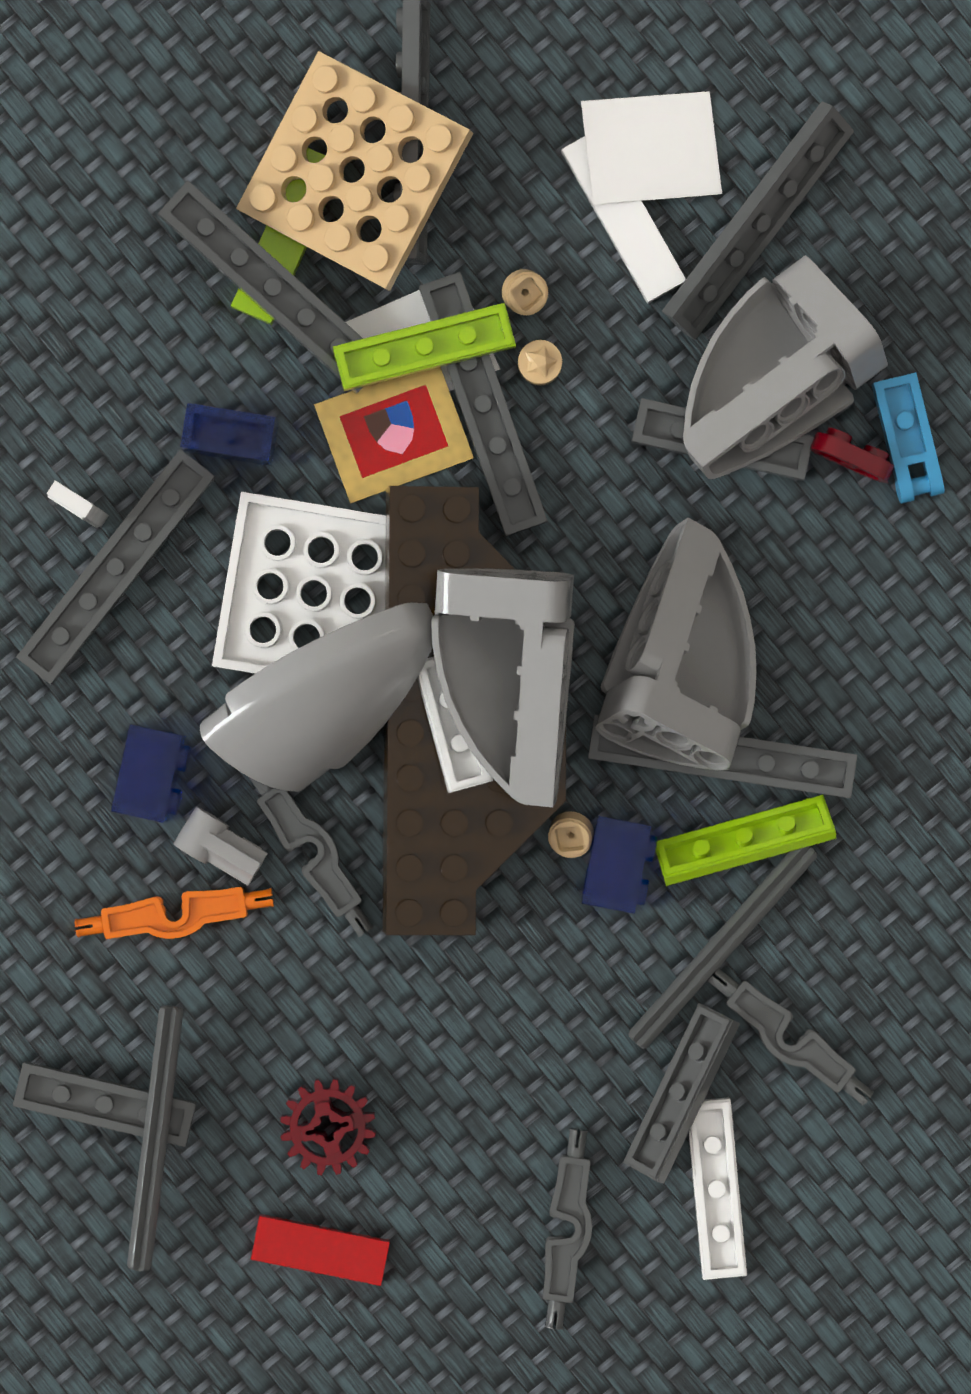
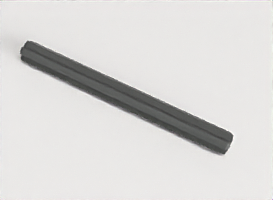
[628,846,818,1049]
[127,1005,183,1271]

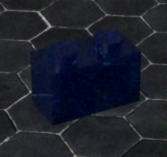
[180,403,279,466]
[111,724,191,823]
[581,815,657,914]

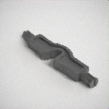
[249,777,374,938]
[707,967,874,1106]
[543,1128,592,1330]

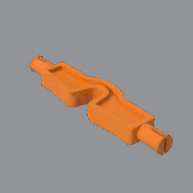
[75,887,274,939]

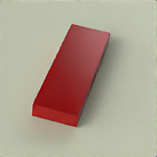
[251,1214,390,1286]

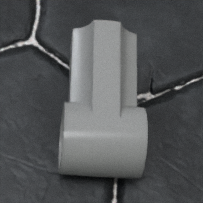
[173,806,268,886]

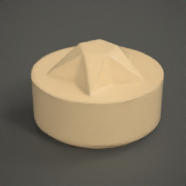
[502,269,548,316]
[518,340,562,386]
[548,812,594,858]

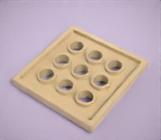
[236,51,473,291]

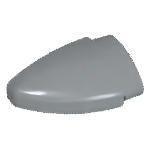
[683,255,888,479]
[595,518,756,771]
[431,568,575,807]
[200,603,433,792]

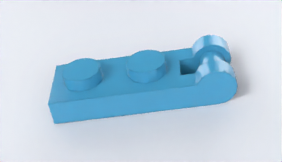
[872,372,945,504]

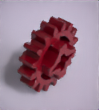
[280,1077,376,1175]

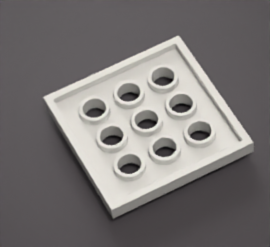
[212,492,386,674]

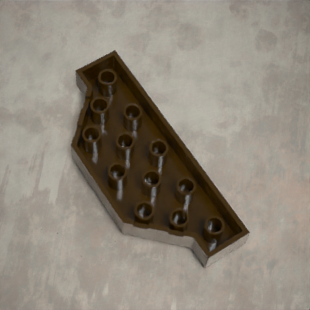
[383,486,566,935]

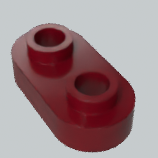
[810,427,894,483]

